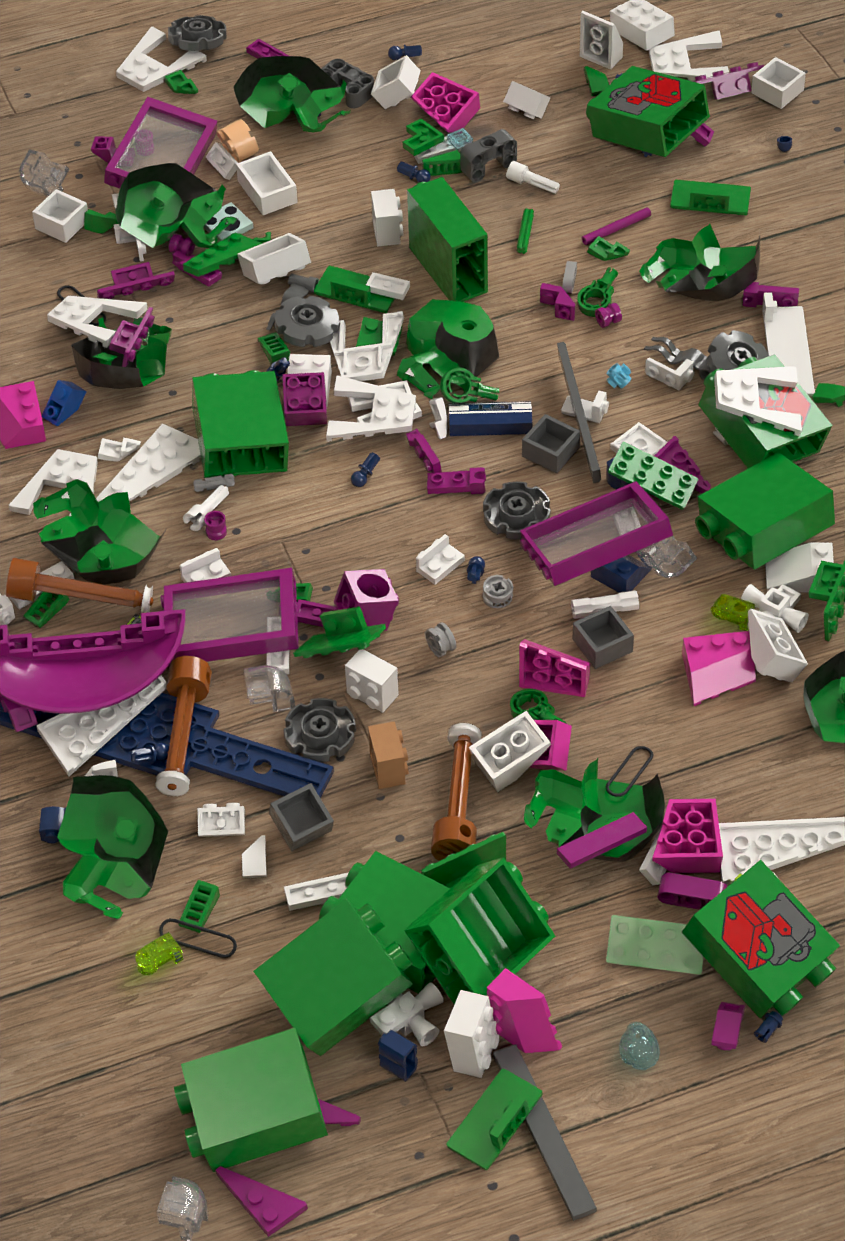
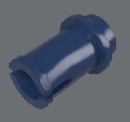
[754,1011,783,1043]

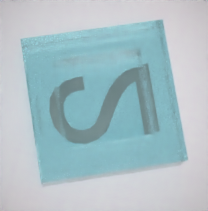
[447,128,473,150]

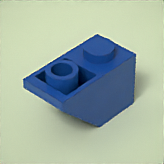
[42,380,87,426]

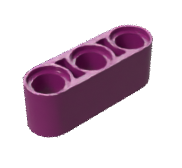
[657,873,728,910]

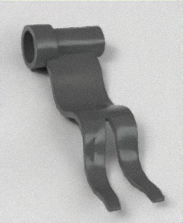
[266,274,319,330]
[644,337,711,380]

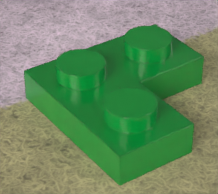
[402,119,445,156]

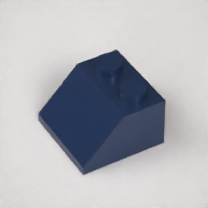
[591,555,651,593]

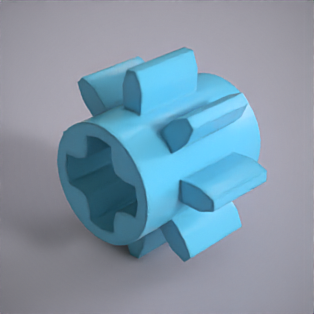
[606,363,631,388]

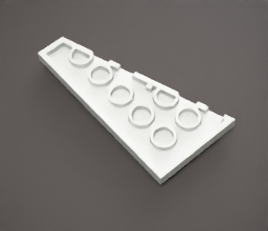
[96,424,201,503]
[36,675,167,776]
[719,817,845,885]

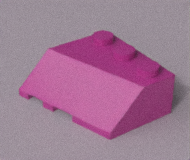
[411,72,480,133]
[0,381,46,449]
[682,631,756,706]
[519,639,590,697]
[652,799,723,873]
[487,968,562,1053]

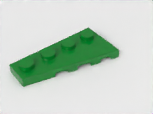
[183,232,263,277]

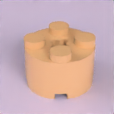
[216,119,259,163]

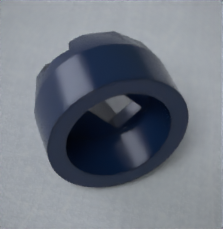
[777,136,792,152]

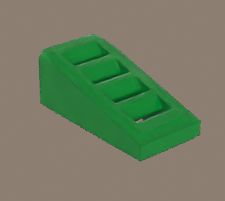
[422,150,462,176]
[258,332,290,365]
[23,592,70,628]
[179,880,220,933]

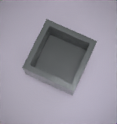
[522,414,580,473]
[572,606,634,669]
[269,783,334,852]

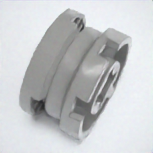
[482,575,513,608]
[425,622,457,657]

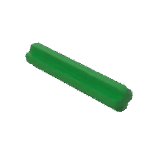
[517,208,534,254]

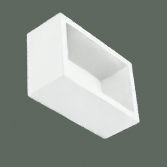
[610,0,675,51]
[236,151,297,215]
[238,233,311,284]
[444,990,499,1078]

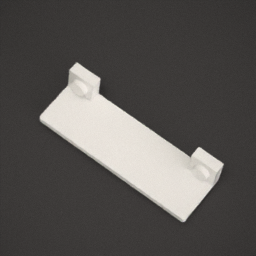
[762,293,815,396]

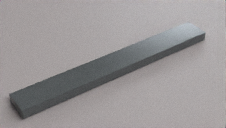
[557,342,601,484]
[493,1044,597,1221]

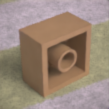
[368,721,409,789]

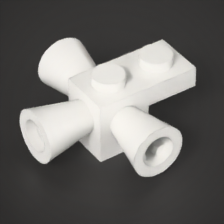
[741,584,809,633]
[370,983,443,1046]

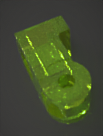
[711,594,755,631]
[135,932,183,975]

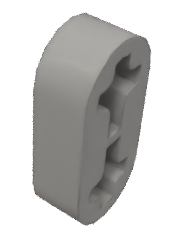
[562,261,577,293]

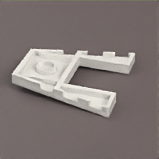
[116,27,207,92]
[649,31,729,83]
[47,296,147,348]
[330,311,404,381]
[714,367,802,436]
[326,376,416,442]
[9,449,98,516]

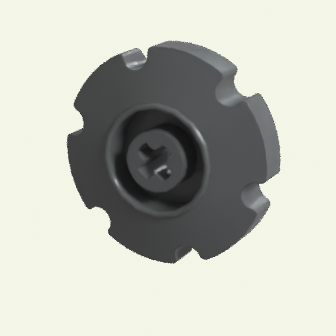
[168,15,227,51]
[275,296,339,347]
[707,330,769,372]
[483,482,551,540]
[284,698,356,762]

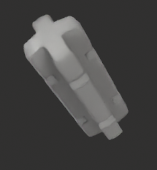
[193,474,235,492]

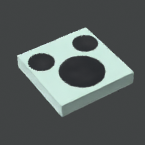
[203,202,254,242]

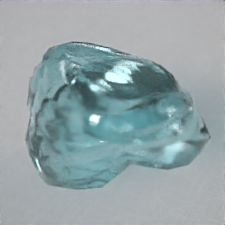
[619,1022,660,1070]

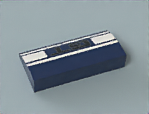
[449,401,533,436]

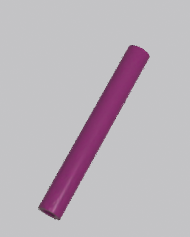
[581,207,651,245]

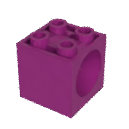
[283,372,327,426]
[333,569,399,631]

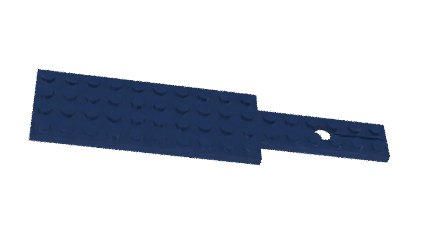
[0,693,334,798]

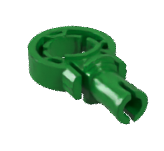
[577,267,618,317]
[440,368,499,403]
[510,689,566,723]

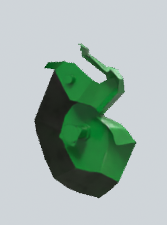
[233,56,351,133]
[115,163,237,248]
[639,224,760,301]
[71,318,172,389]
[33,479,166,585]
[803,651,845,743]
[524,758,665,862]
[57,775,168,919]

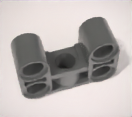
[321,58,374,109]
[460,129,517,183]

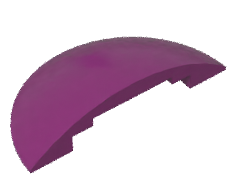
[0,609,186,714]

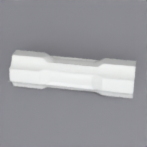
[571,591,639,619]

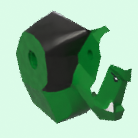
[397,299,499,400]

